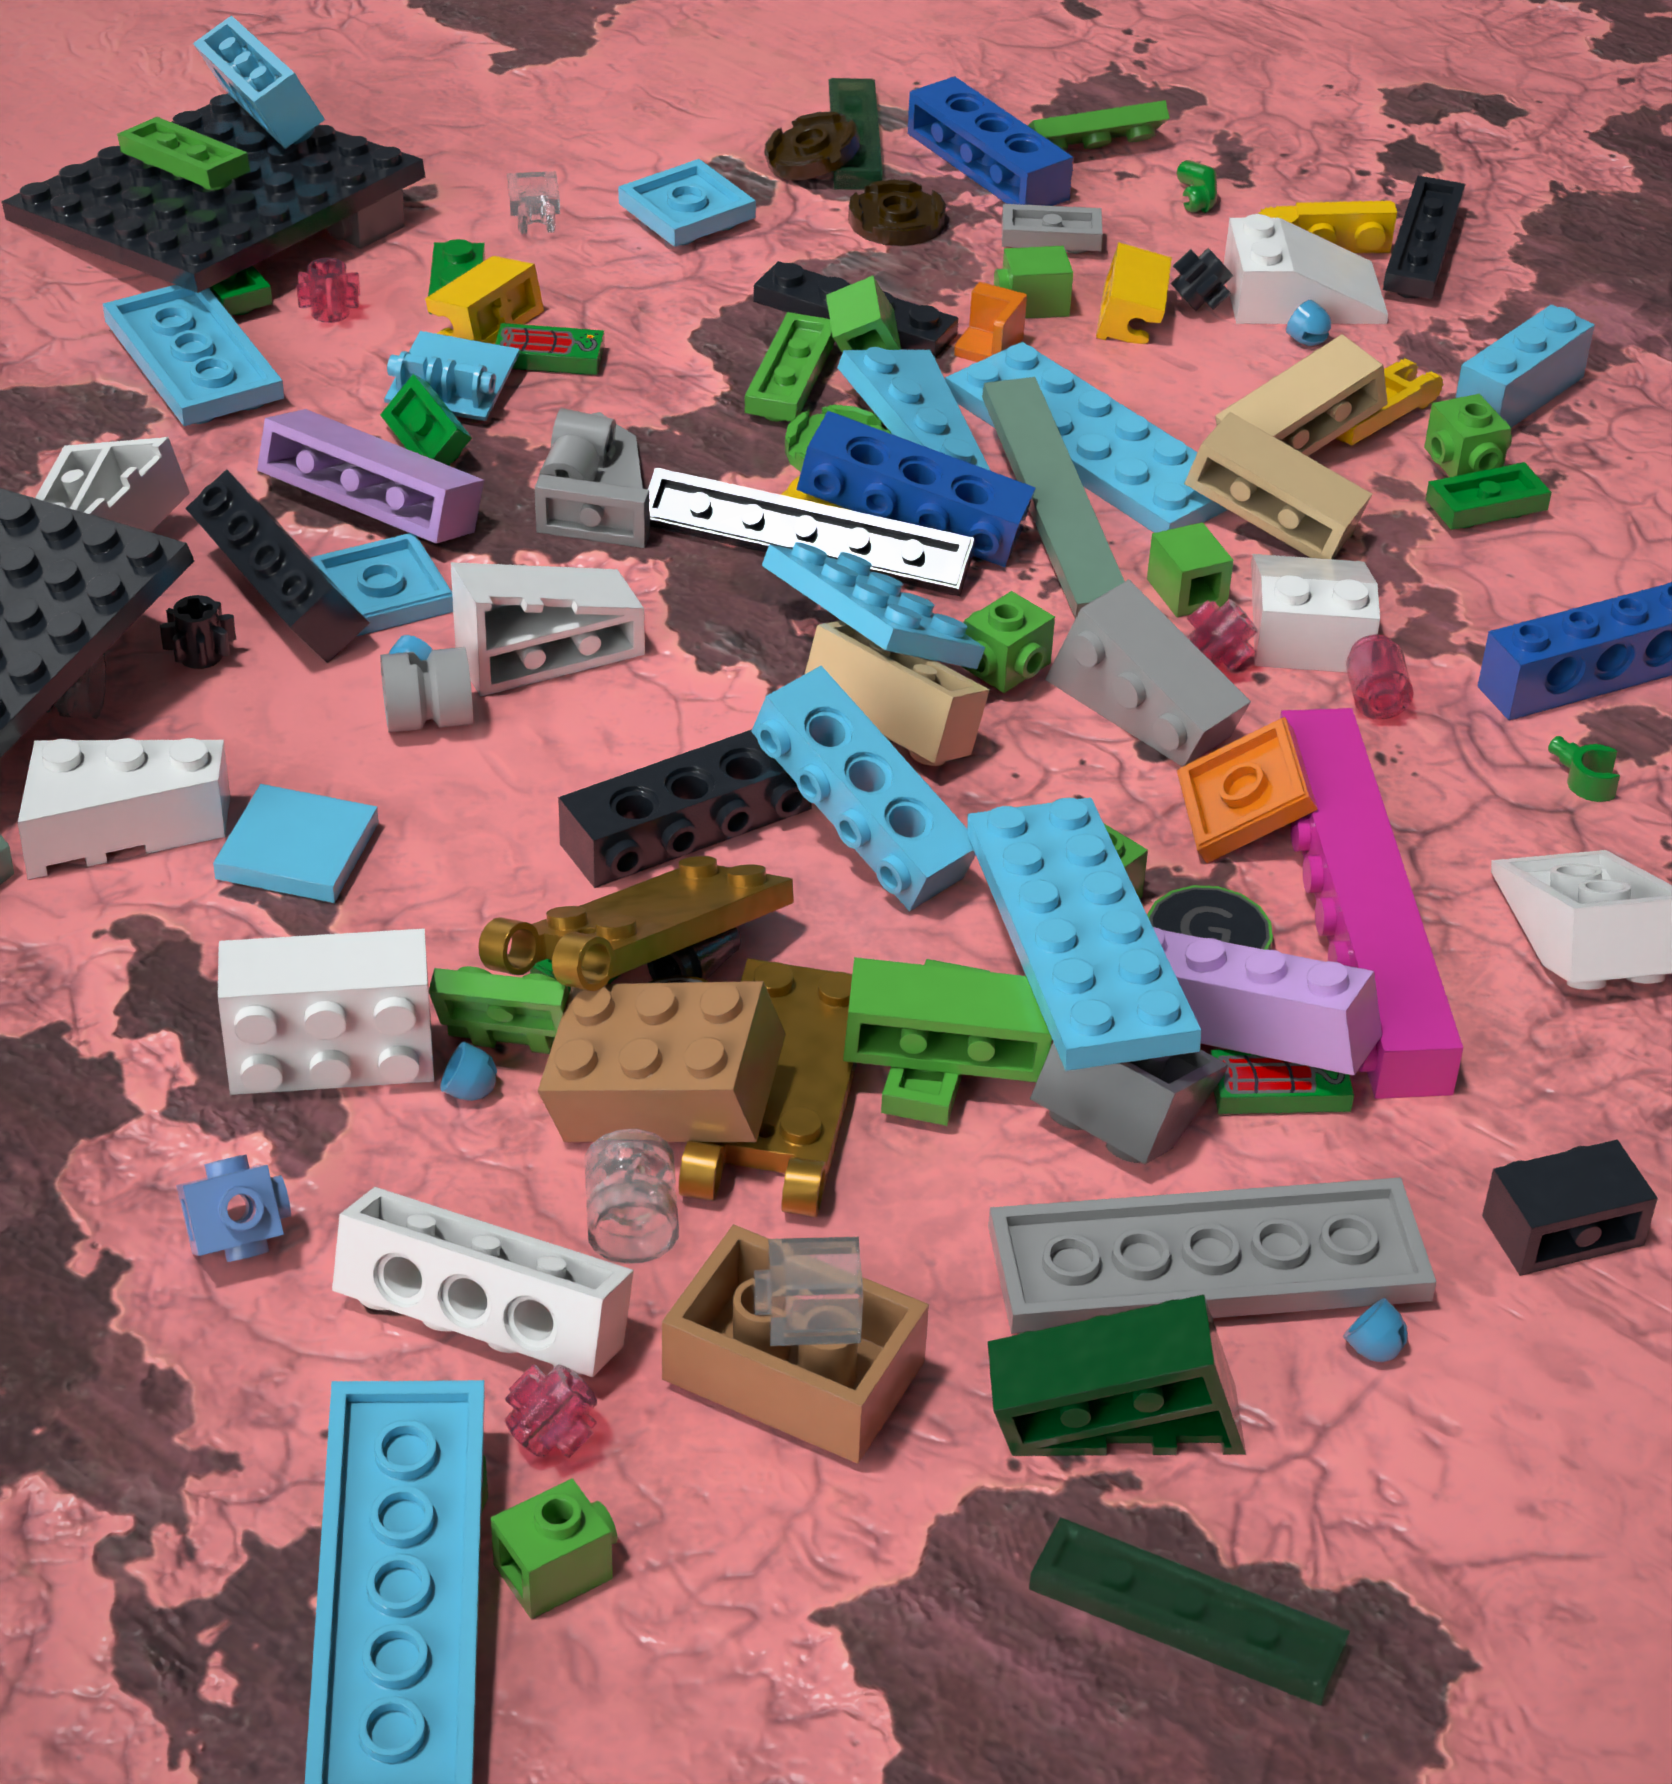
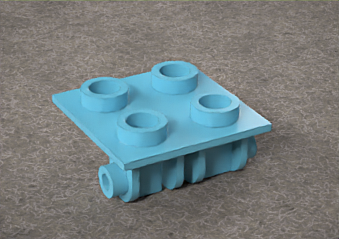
[384,331,520,421]

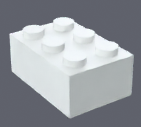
[218,929,434,1095]

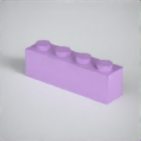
[257,409,484,543]
[1153,927,1382,1075]

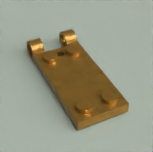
[478,856,794,991]
[679,958,857,1217]

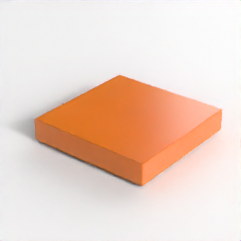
[1177,717,1318,863]

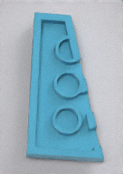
[837,347,991,471]

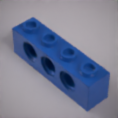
[907,76,1073,206]
[796,411,1036,567]
[1477,582,1672,720]

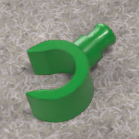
[1548,736,1620,802]

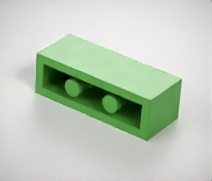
[843,957,1052,1082]

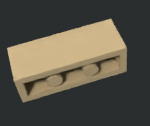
[1215,334,1388,456]
[1184,411,1372,559]
[804,620,990,766]

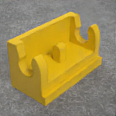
[1096,242,1172,344]
[425,256,544,344]

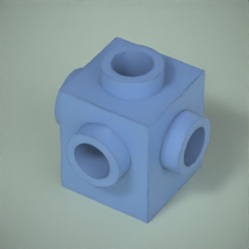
[176,1154,291,1262]

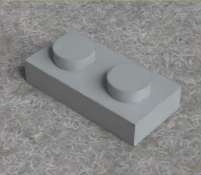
[1002,204,1103,254]
[535,474,650,548]

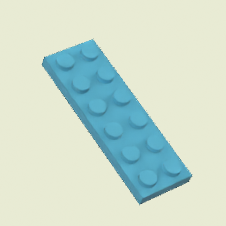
[945,342,1228,533]
[967,797,1201,1071]
[305,1380,485,1784]

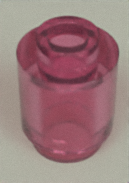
[1346,634,1414,719]

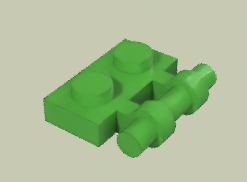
[428,966,569,1054]

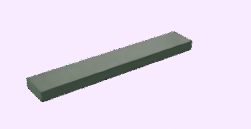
[982,377,1125,619]

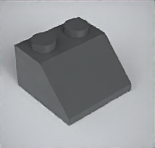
[1030,1042,1228,1164]

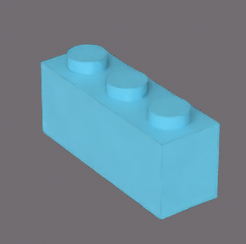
[1456,304,1595,428]

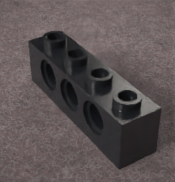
[185,469,370,663]
[558,729,812,888]

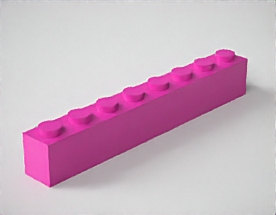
[1280,708,1463,1099]

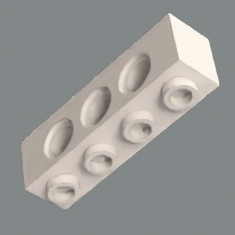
[332,1187,634,1377]

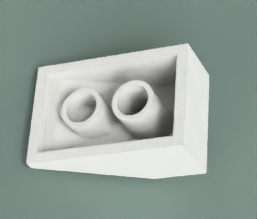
[1224,214,1389,324]
[1251,554,1380,674]
[1491,850,1672,990]

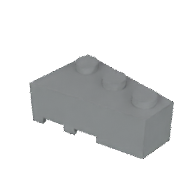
[1045,579,1251,767]

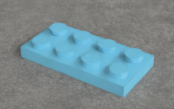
[103,285,284,426]
[762,542,985,669]

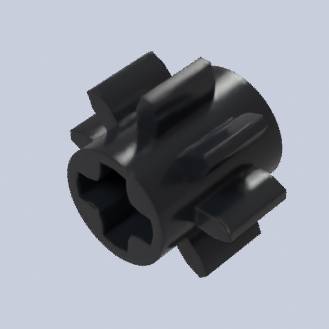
[1170,248,1234,311]
[160,595,236,669]

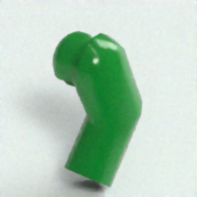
[1177,160,1217,213]

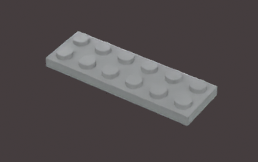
[988,1177,1437,1334]

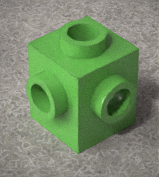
[1424,393,1512,477]
[961,591,1055,693]

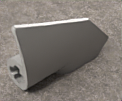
[538,408,643,489]

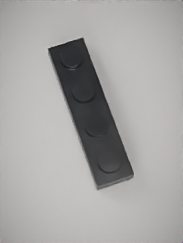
[1383,175,1465,299]
[753,261,959,358]

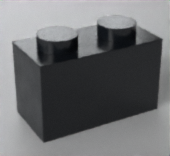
[1482,1139,1658,1276]

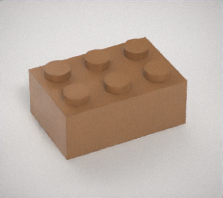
[538,981,786,1142]
[662,1224,929,1464]

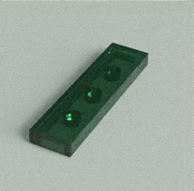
[828,78,883,190]
[1029,1517,1350,1706]

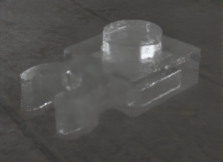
[507,171,560,234]

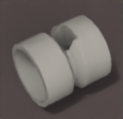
[380,647,473,733]

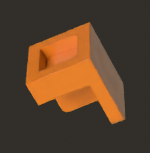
[954,281,1027,362]

